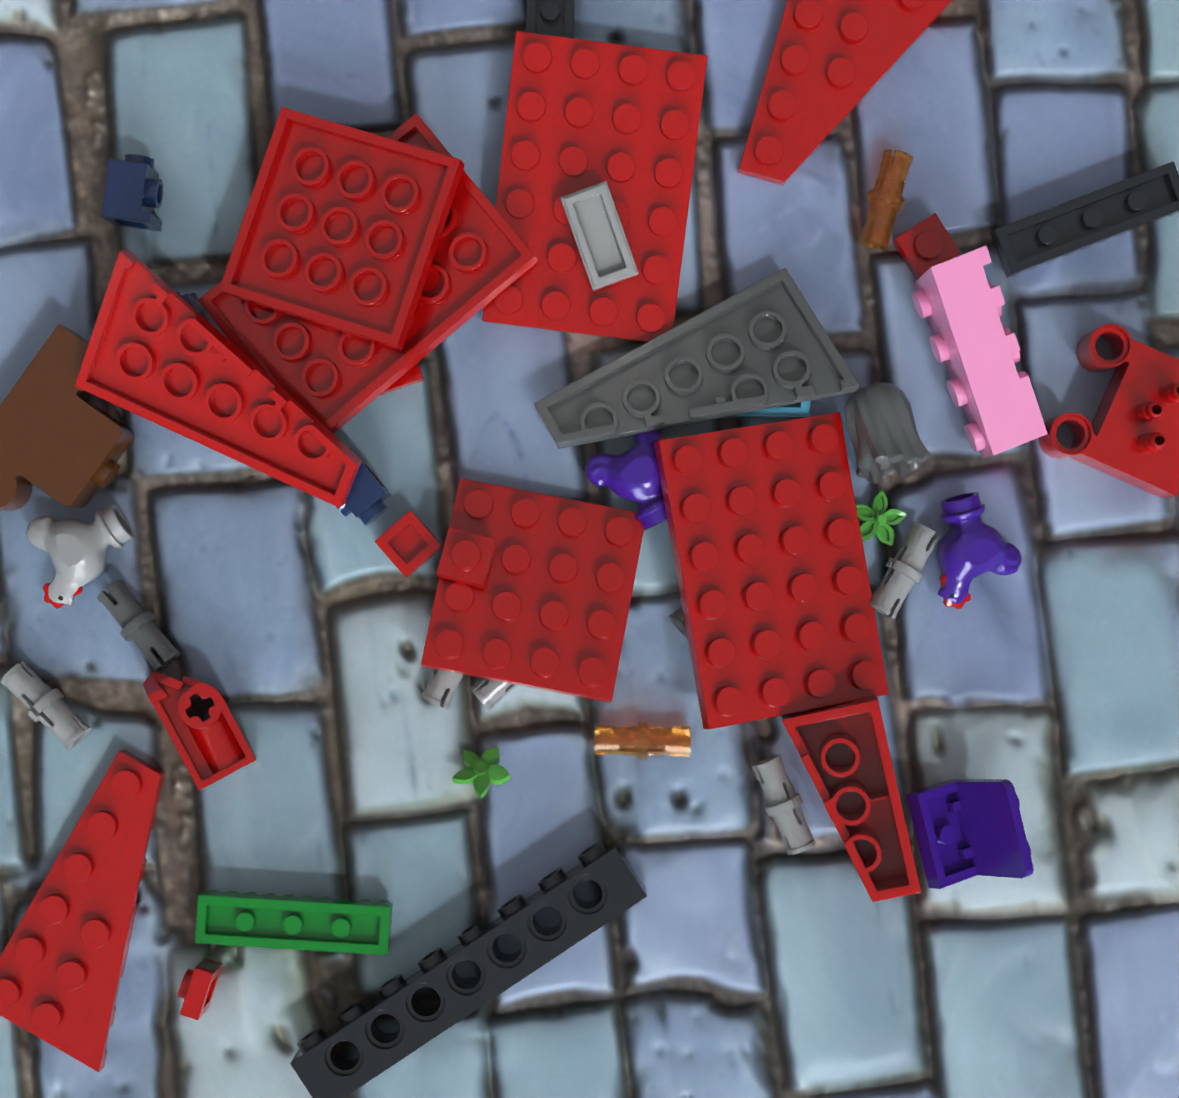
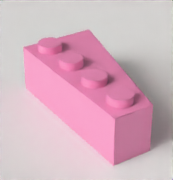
[911,246,1047,458]

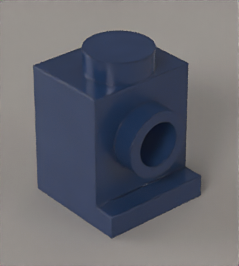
[101,154,163,231]
[337,448,391,526]

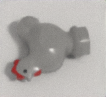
[26,504,134,609]

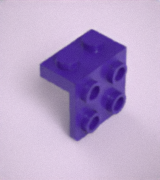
[906,779,1034,889]

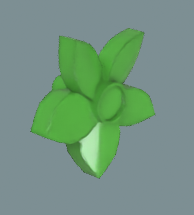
[856,490,907,546]
[452,747,511,799]

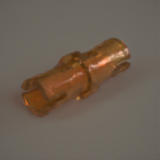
[858,149,913,251]
[594,722,691,760]

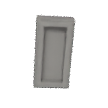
[560,181,639,291]

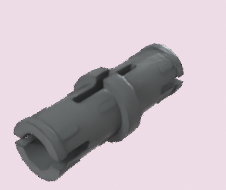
[97,579,181,672]

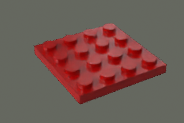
[219,107,465,350]
[421,478,644,703]

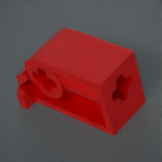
[143,671,257,791]

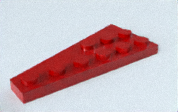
[74,249,362,508]
[0,749,165,1072]

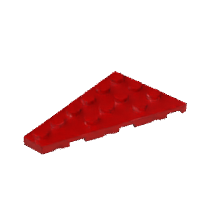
[738,0,954,186]

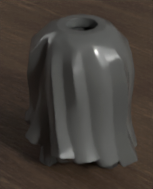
[845,382,931,484]

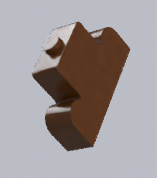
[0,324,134,511]

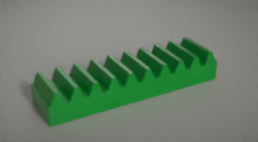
[195,889,393,955]

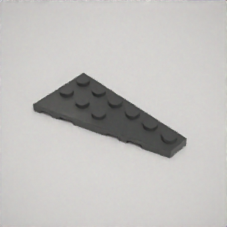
[534,268,859,449]

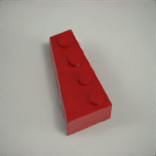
[782,696,921,902]

